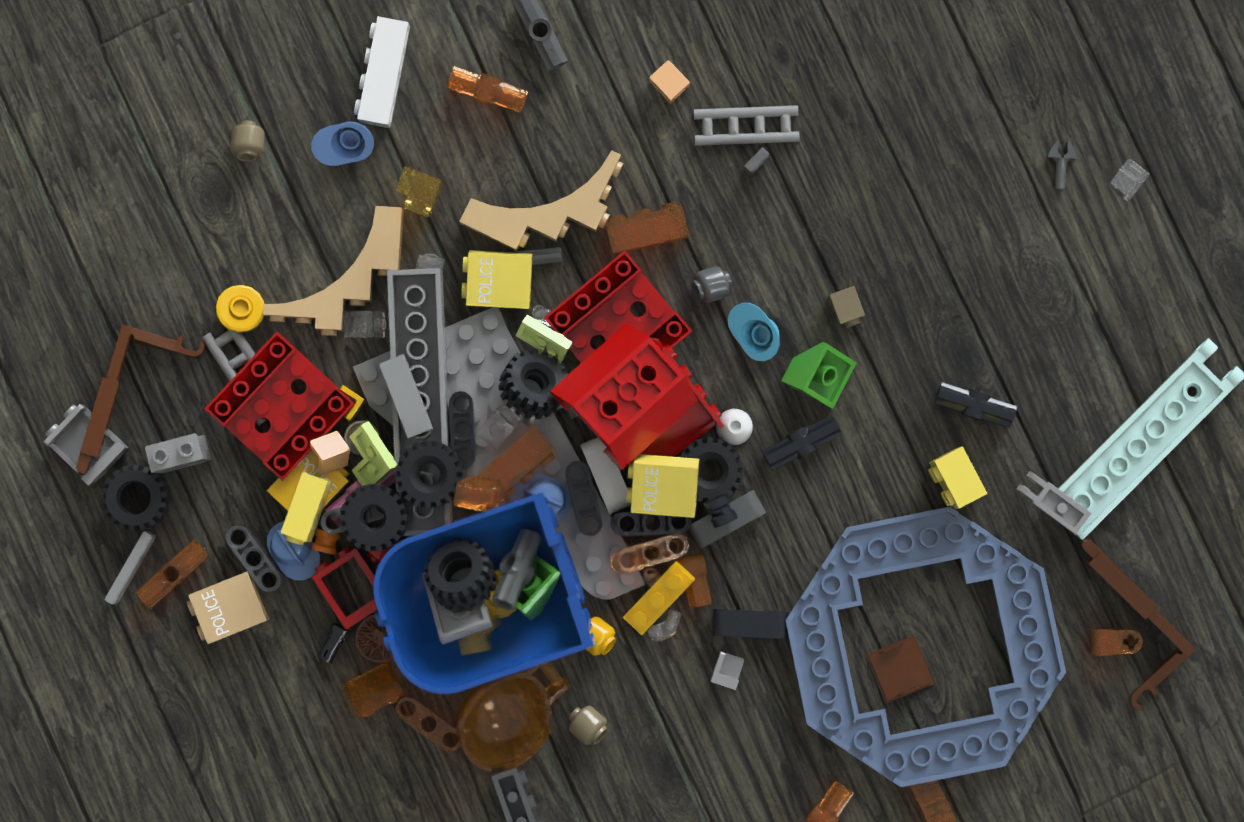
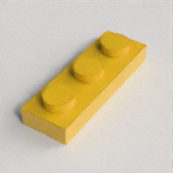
[623,561,695,635]

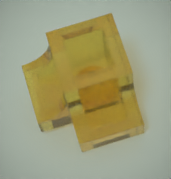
[396,167,443,218]
[458,615,501,655]

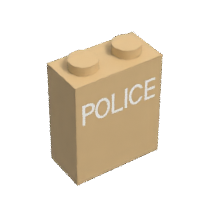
[187,571,270,644]

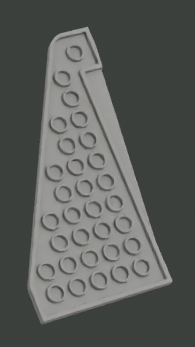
[353,307,645,600]

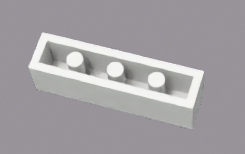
[354,16,410,128]

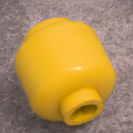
[585,617,616,656]

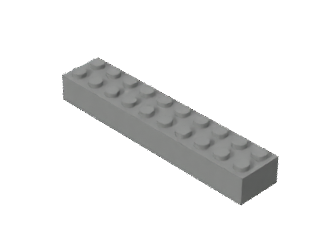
[387,268,453,536]

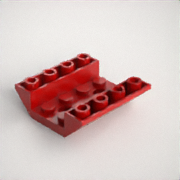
[544,250,692,363]
[550,323,698,470]
[204,332,355,481]

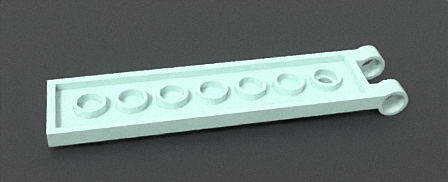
[1058,338,1244,540]

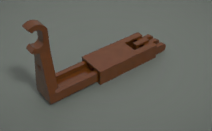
[76,325,204,476]
[1081,537,1195,711]

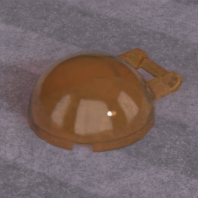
[456,662,569,771]

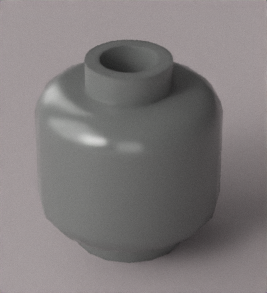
[691,266,732,304]

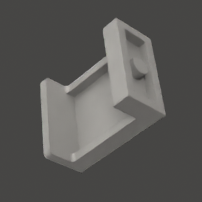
[44,404,129,486]
[145,433,211,474]

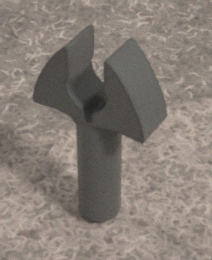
[1047,140,1077,191]

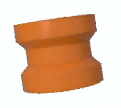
[311,528,341,555]

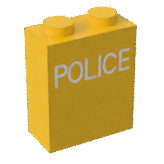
[267,450,351,511]

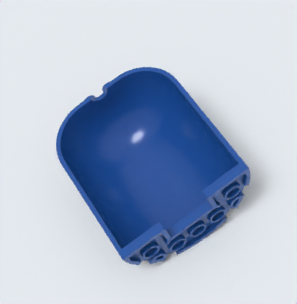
[374,492,595,694]

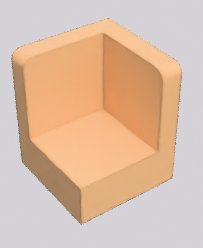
[649,61,690,104]
[310,431,350,476]

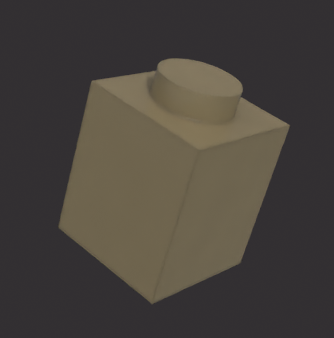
[828,286,865,328]

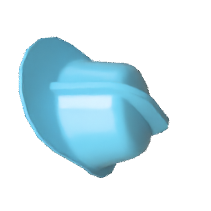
[728,303,780,361]

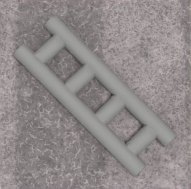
[694,105,800,146]
[202,329,267,426]

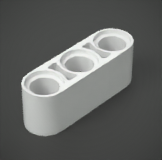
[580,437,631,515]

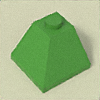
[781,342,857,409]
[515,555,561,621]

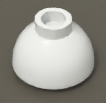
[716,409,753,445]

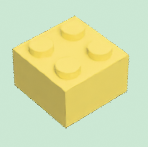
[928,446,987,509]

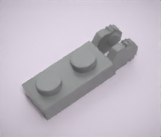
[1016,471,1091,535]

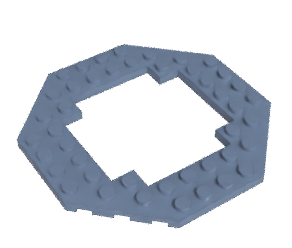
[785,507,1066,787]

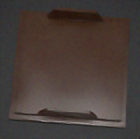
[866,635,934,704]

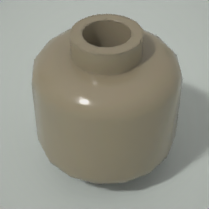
[230,121,265,162]
[569,706,608,745]

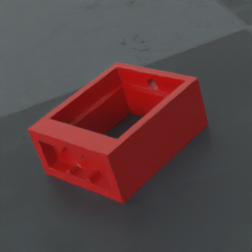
[312,546,378,630]

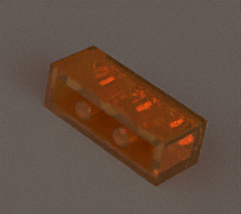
[605,202,689,256]
[475,425,557,502]

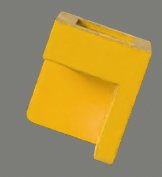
[340,385,367,422]

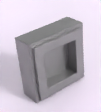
[743,147,769,175]

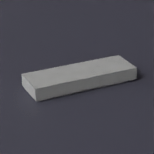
[379,354,433,438]
[104,531,156,604]

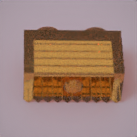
[454,475,504,511]
[342,661,406,719]

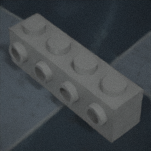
[491,765,542,822]

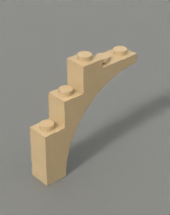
[459,151,624,251]
[263,206,404,336]

